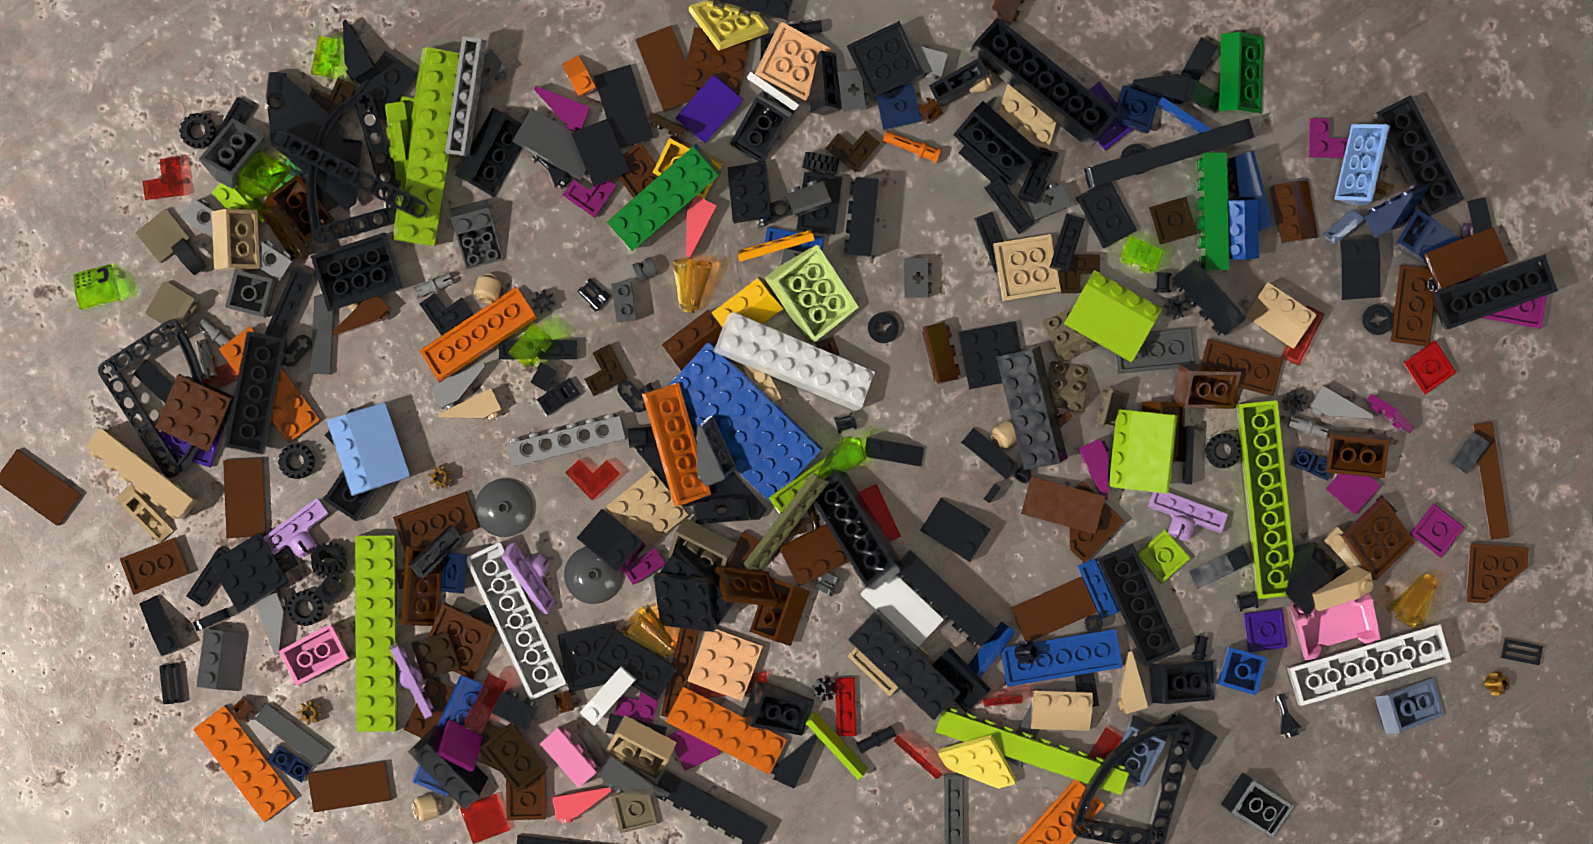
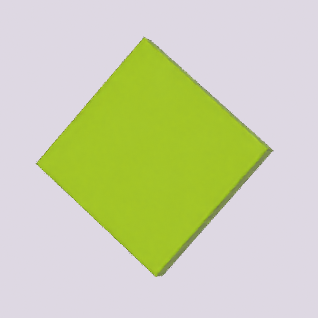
[1137,529,1191,584]

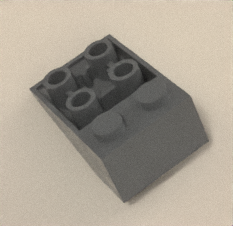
[450,199,504,269]

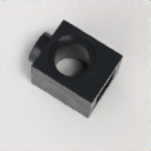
[314,575,346,605]

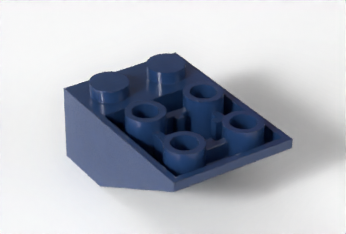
[1364,185,1428,238]
[1395,209,1461,265]

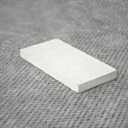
[860,575,944,647]

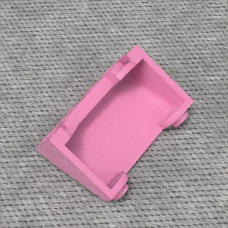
[1289,593,1380,660]

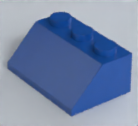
[1228,199,1259,260]

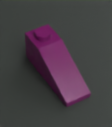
[534,86,591,131]
[1077,438,1109,501]

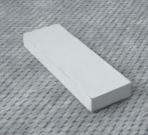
[747,71,801,110]

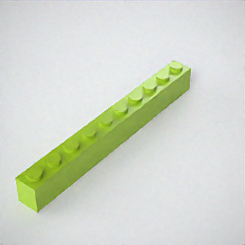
[936,706,1129,795]

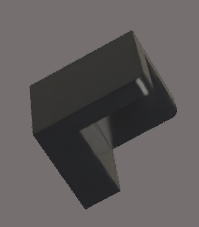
[531,362,559,392]

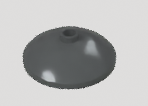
[475,479,533,537]
[564,547,623,604]

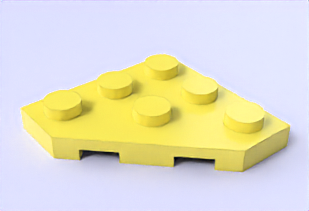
[689,0,769,51]
[938,735,1017,789]

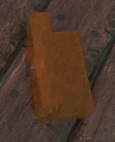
[1374,165,1394,195]

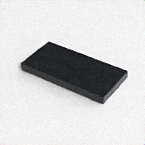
[593,64,654,149]
[591,627,677,701]

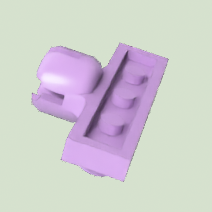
[1147,492,1228,540]
[264,498,329,558]
[502,543,555,615]
[390,643,434,719]

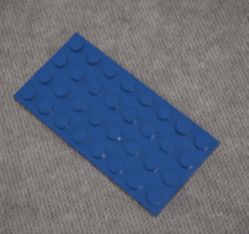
[669,341,823,503]

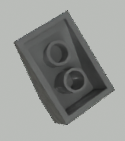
[697,415,736,487]
[598,756,670,796]

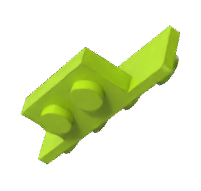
[385,102,409,181]
[212,179,265,223]

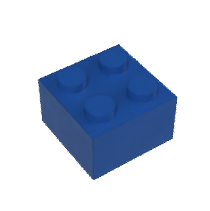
[1216,647,1267,696]

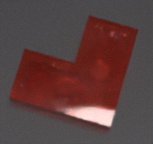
[143,157,185,201]
[565,459,620,501]

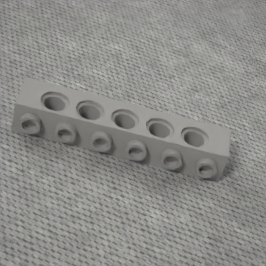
[445,36,487,157]
[181,198,294,282]
[506,413,626,467]

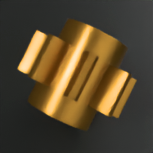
[428,466,452,489]
[1485,671,1510,695]
[297,701,322,725]

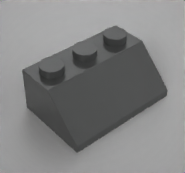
[199,118,265,189]
[196,628,246,691]

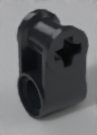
[757,200,790,228]

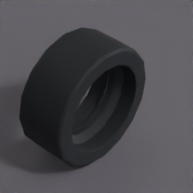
[171,238,206,275]

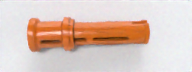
[882,130,942,164]

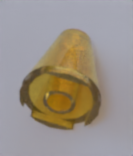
[673,259,712,313]
[1388,574,1438,629]
[621,604,675,657]

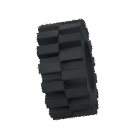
[179,113,216,149]
[802,152,840,175]
[1205,433,1242,469]
[278,444,315,479]
[311,542,347,579]
[287,591,324,626]

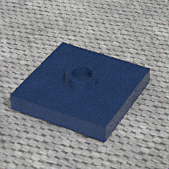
[876,84,921,130]
[1114,85,1159,134]
[441,553,467,594]

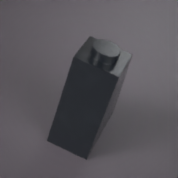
[1166,711,1218,770]

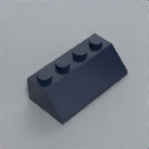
[1227,150,1274,232]

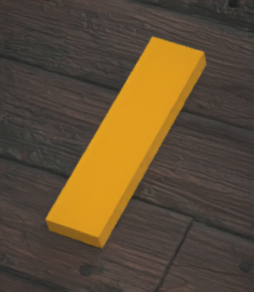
[738,229,815,262]

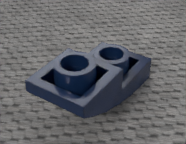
[1291,447,1331,481]
[267,744,312,783]

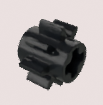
[531,289,555,314]
[1163,296,1188,320]
[1281,390,1307,415]
[1014,640,1039,664]
[812,677,837,701]

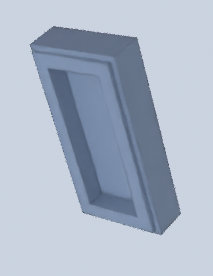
[1323,210,1364,245]

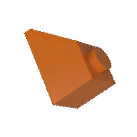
[562,55,597,98]

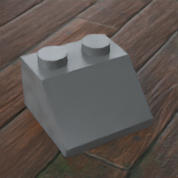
[786,180,831,218]

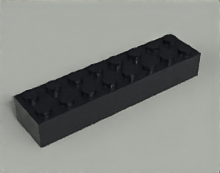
[969,17,1118,149]

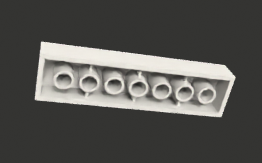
[714,312,874,411]
[467,542,567,700]
[1287,624,1451,706]

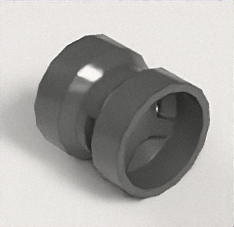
[632,257,658,282]
[815,572,841,597]

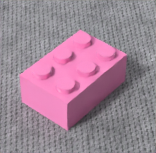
[278,623,351,686]
[540,726,598,788]

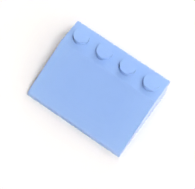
[1334,124,1389,206]
[327,402,410,495]

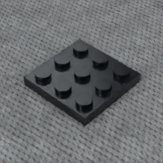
[846,21,924,99]
[958,321,1021,390]
[210,532,289,613]
[653,572,717,632]
[557,623,616,692]

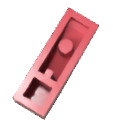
[686,195,717,259]
[553,787,612,823]

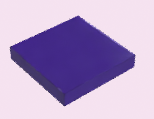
[1243,609,1288,653]

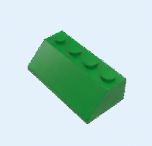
[1219,32,1264,114]

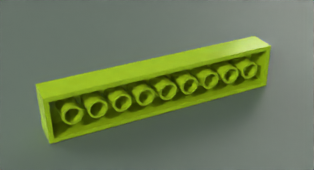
[392,47,460,247]
[1236,400,1294,599]
[355,535,398,732]

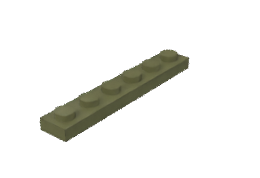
[744,473,829,571]

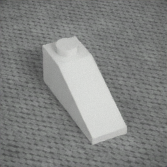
[580,666,636,725]

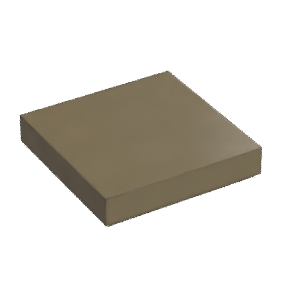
[135,208,191,263]
[611,792,658,834]

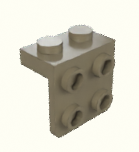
[146,282,198,332]
[1042,308,1095,363]
[1048,361,1088,411]
[1095,386,1130,430]

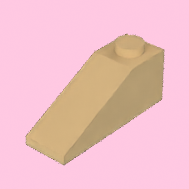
[438,388,503,420]
[117,484,174,543]
[1321,527,1365,570]
[1313,566,1374,611]
[1117,651,1148,714]

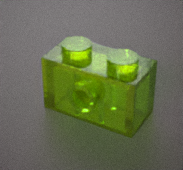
[311,36,340,80]
[1118,235,1165,275]
[508,322,552,368]

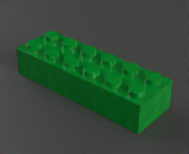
[607,144,722,251]
[1196,153,1229,273]

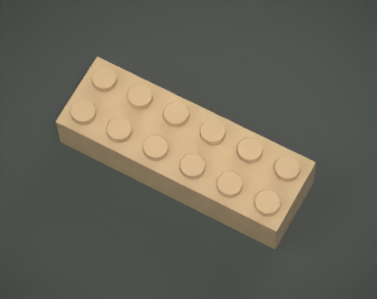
[86,428,199,519]

